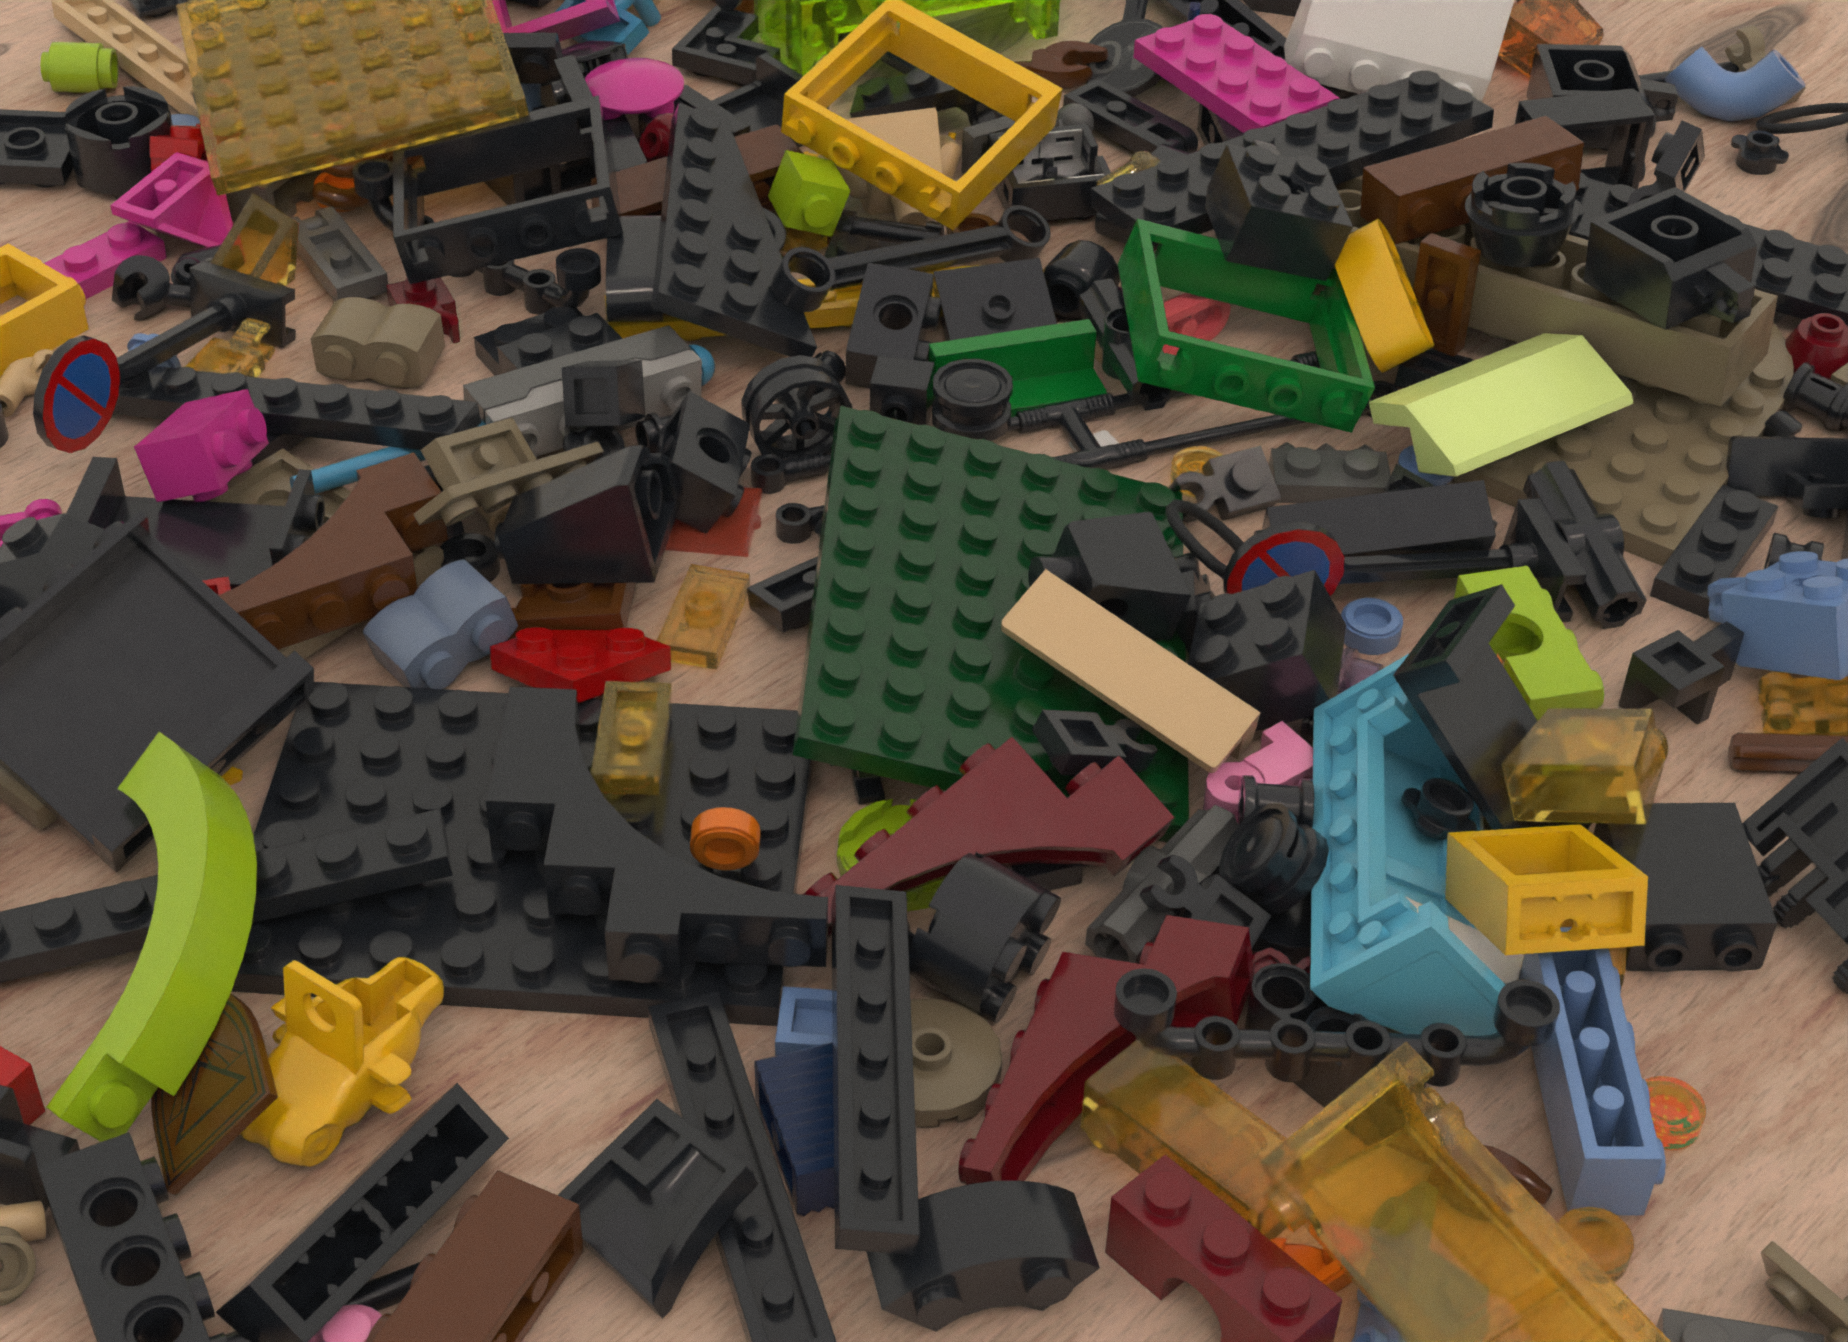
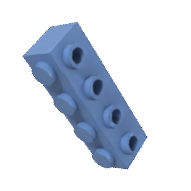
[1518,927,1666,1215]

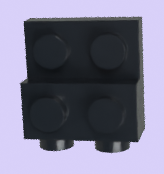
[474,306,623,376]

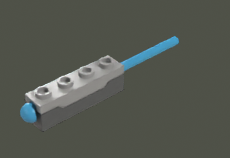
[290,325,715,494]

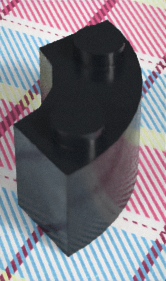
[866,1180,1100,1332]

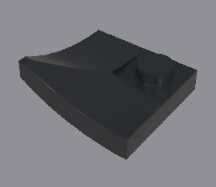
[558,1099,758,1319]

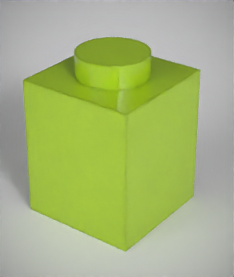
[768,150,850,237]

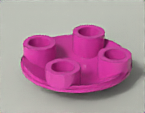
[585,58,684,120]

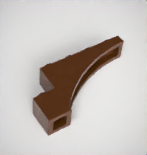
[219,452,448,650]

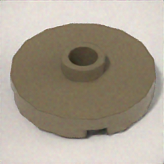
[911,998,1002,1127]

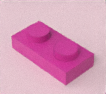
[44,221,167,299]

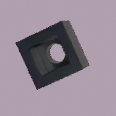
[870,356,934,425]

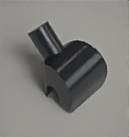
[112,255,191,321]

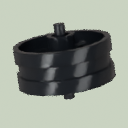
[741,355,853,459]

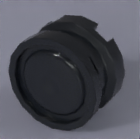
[932,359,1013,441]
[1219,803,1329,914]

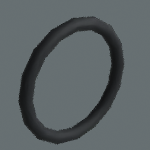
[1756,103,1848,134]
[1166,499,1244,579]

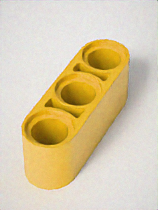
[1334,219,1434,373]

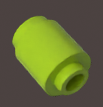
[40,42,119,93]

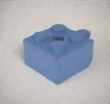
[1707,551,1848,680]

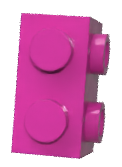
[134,389,269,502]

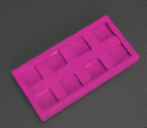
[1133,14,1339,133]

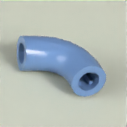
[1664,46,1805,122]

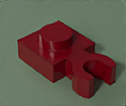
[386,277,461,343]

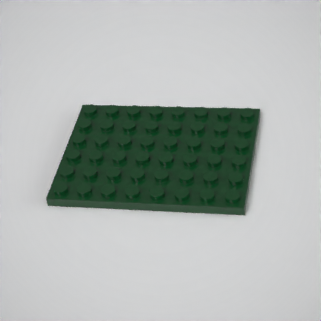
[792,406,1189,843]

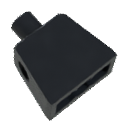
[1028,512,1192,640]

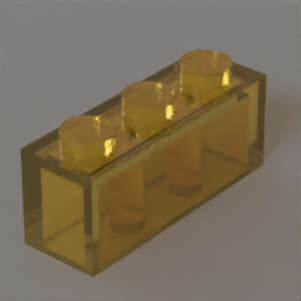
[1081,1040,1318,1239]

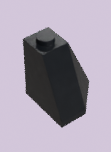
[495,445,680,584]

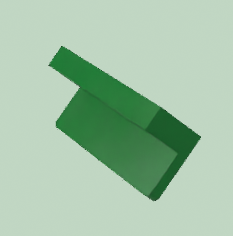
[929,319,1107,417]

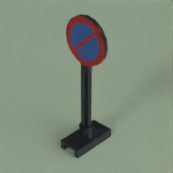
[33,261,296,453]
[1223,498,1587,622]

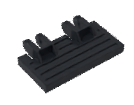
[1742,738,1848,994]

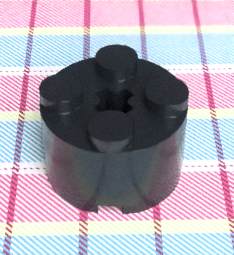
[65,86,173,199]
[909,852,1061,1023]

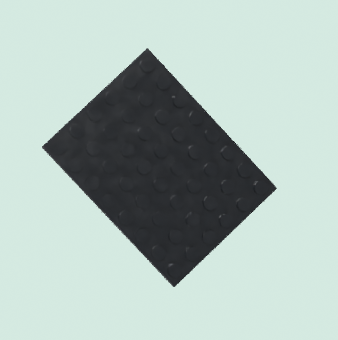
[231,682,814,1026]

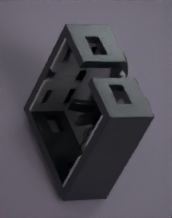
[988,124,1114,220]

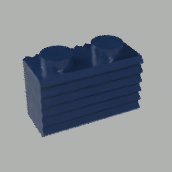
[754,1042,834,1216]

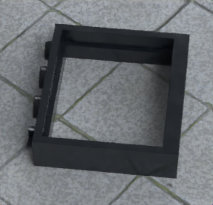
[393,95,624,284]

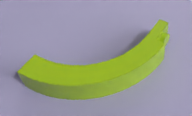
[46,732,257,1142]

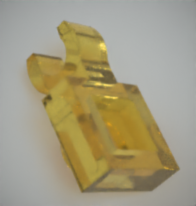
[185,318,275,377]

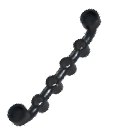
[352,158,601,315]
[1114,968,1560,1087]

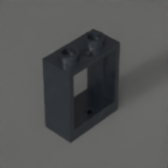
[1515,88,1656,189]

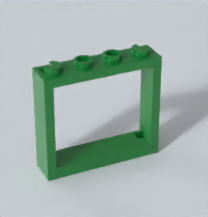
[1118,218,1375,433]

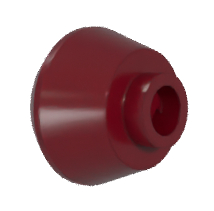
[1785,313,1848,379]

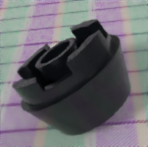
[1465,163,1579,267]

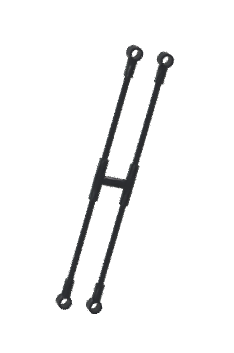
[751,350,1398,544]

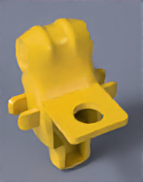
[240,957,444,1167]

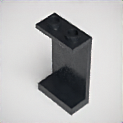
[66,457,325,589]
[1393,584,1622,830]

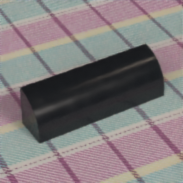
[216,1083,509,1342]

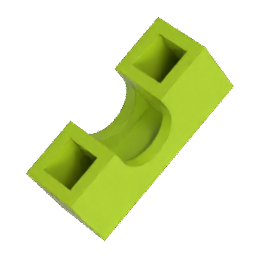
[1454,566,1604,742]

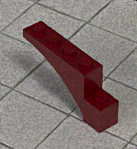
[803,737,1174,938]
[958,915,1254,1185]

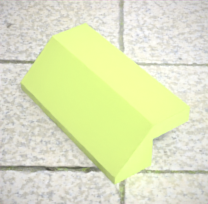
[1369,333,1634,477]

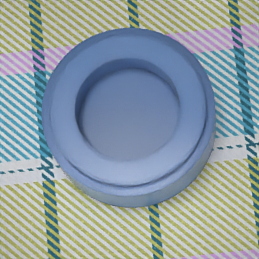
[1341,598,1403,655]

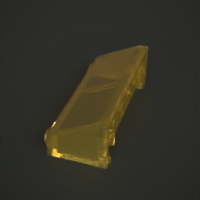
[1260,1041,1671,1342]

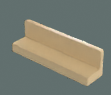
[1001,569,1260,773]

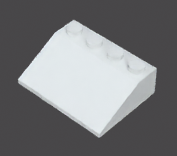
[1284,0,1514,101]

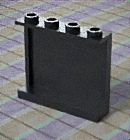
[0,510,314,872]

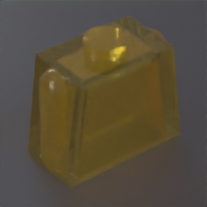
[1502,708,1669,824]

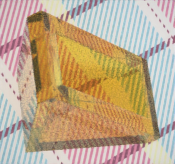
[210,194,299,286]

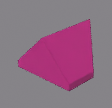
[110,152,241,259]

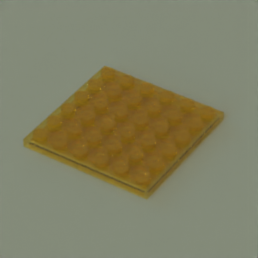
[176,0,529,196]

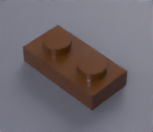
[1413,233,1481,357]

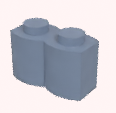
[362,559,518,689]

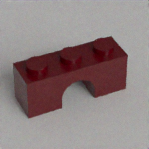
[1105,1155,1343,1342]

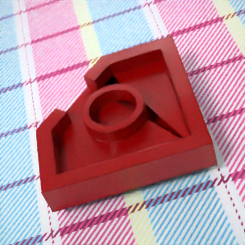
[490,627,671,703]

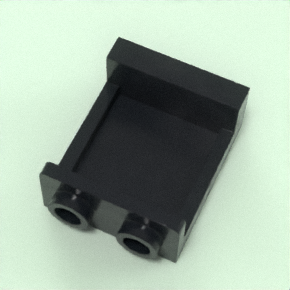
[678,53,829,147]
[1593,802,1777,972]

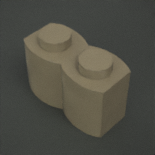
[310,297,445,388]

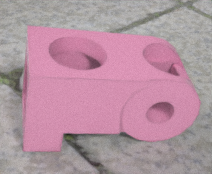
[1203,721,1313,823]

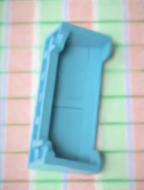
[1310,654,1506,1036]

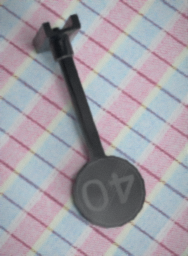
[1085,0,1163,97]

